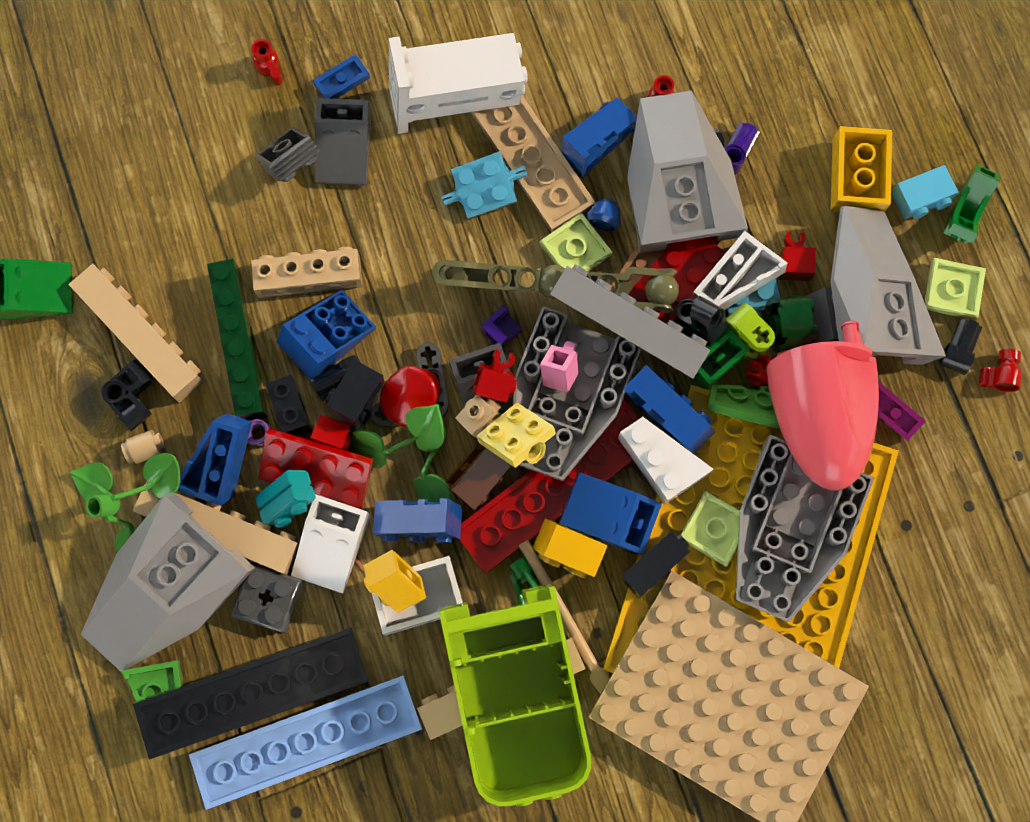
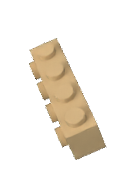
[251,247,363,298]

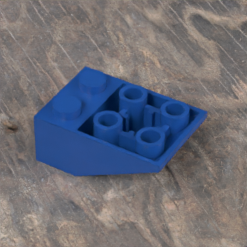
[276,290,376,380]
[559,472,662,555]

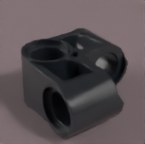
[676,296,729,347]
[101,359,155,432]

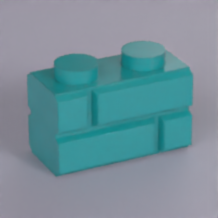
[255,470,316,528]

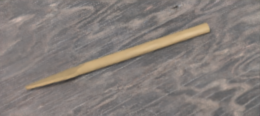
[519,540,610,694]

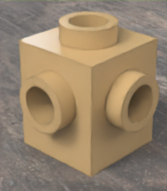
[455,395,502,438]

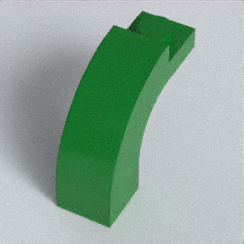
[943,164,1000,244]

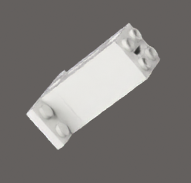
[389,33,528,134]

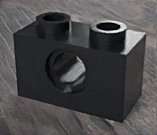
[265,374,313,436]

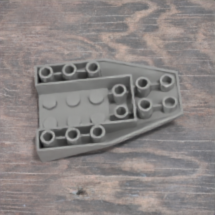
[627,90,748,253]
[830,206,946,365]
[513,306,642,481]
[735,435,874,622]
[81,492,255,671]

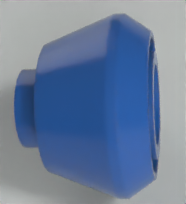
[586,199,621,231]

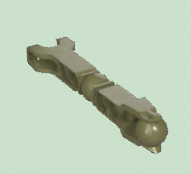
[432,260,679,313]

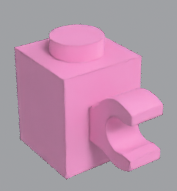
[540,341,578,393]

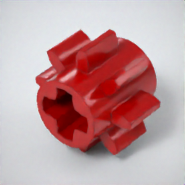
[746,354,774,387]

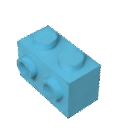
[891,165,959,220]

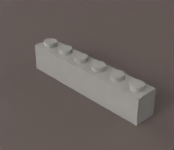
[550,264,710,378]

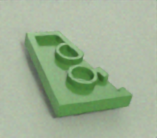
[707,385,781,430]
[121,660,183,702]

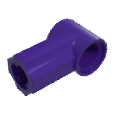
[725,123,759,175]

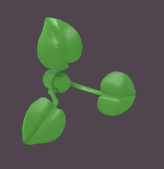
[350,404,453,502]
[70,453,180,553]

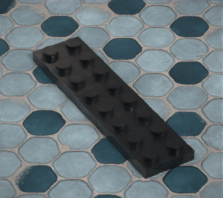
[133,628,369,760]

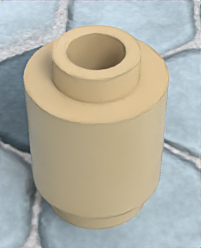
[121,430,165,464]

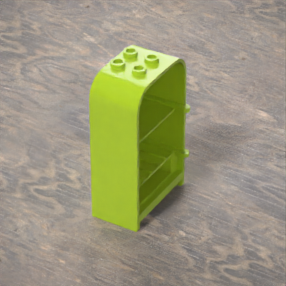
[439,584,591,807]

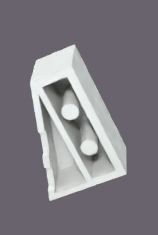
[693,231,788,310]
[618,417,713,505]

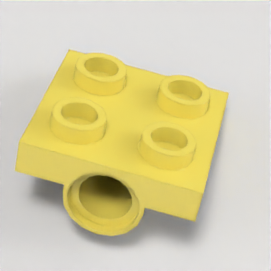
[477,403,556,468]

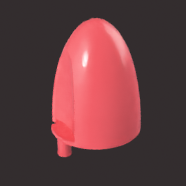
[766,321,879,491]

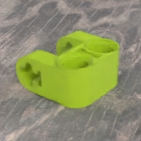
[726,303,775,361]

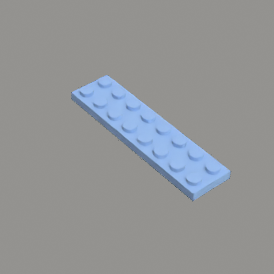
[189,675,422,810]

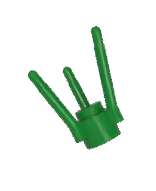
[509,557,560,605]

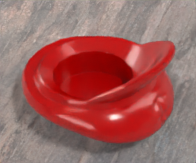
[380,366,441,427]

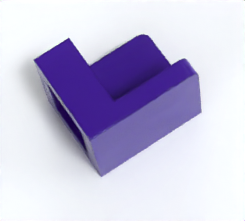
[481,305,522,349]

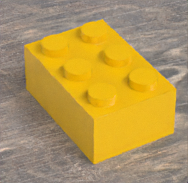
[831,126,892,212]

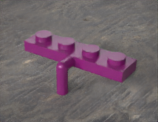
[878,381,926,441]

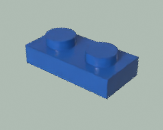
[313,54,370,99]

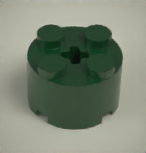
[764,295,819,352]

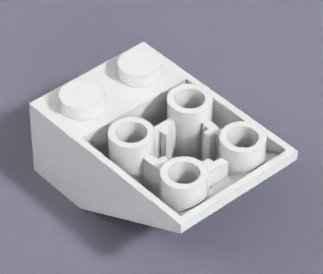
[291,494,371,593]

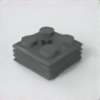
[255,127,320,182]
[231,564,303,633]

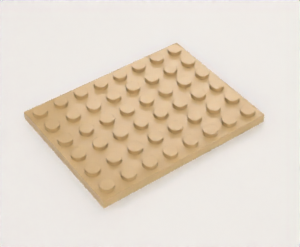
[588,571,869,822]

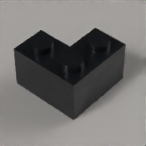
[326,360,385,432]

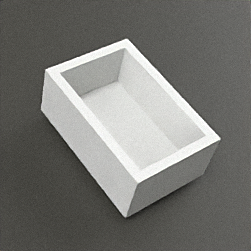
[372,556,463,635]

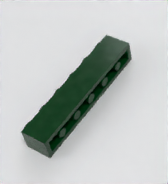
[207,258,268,421]

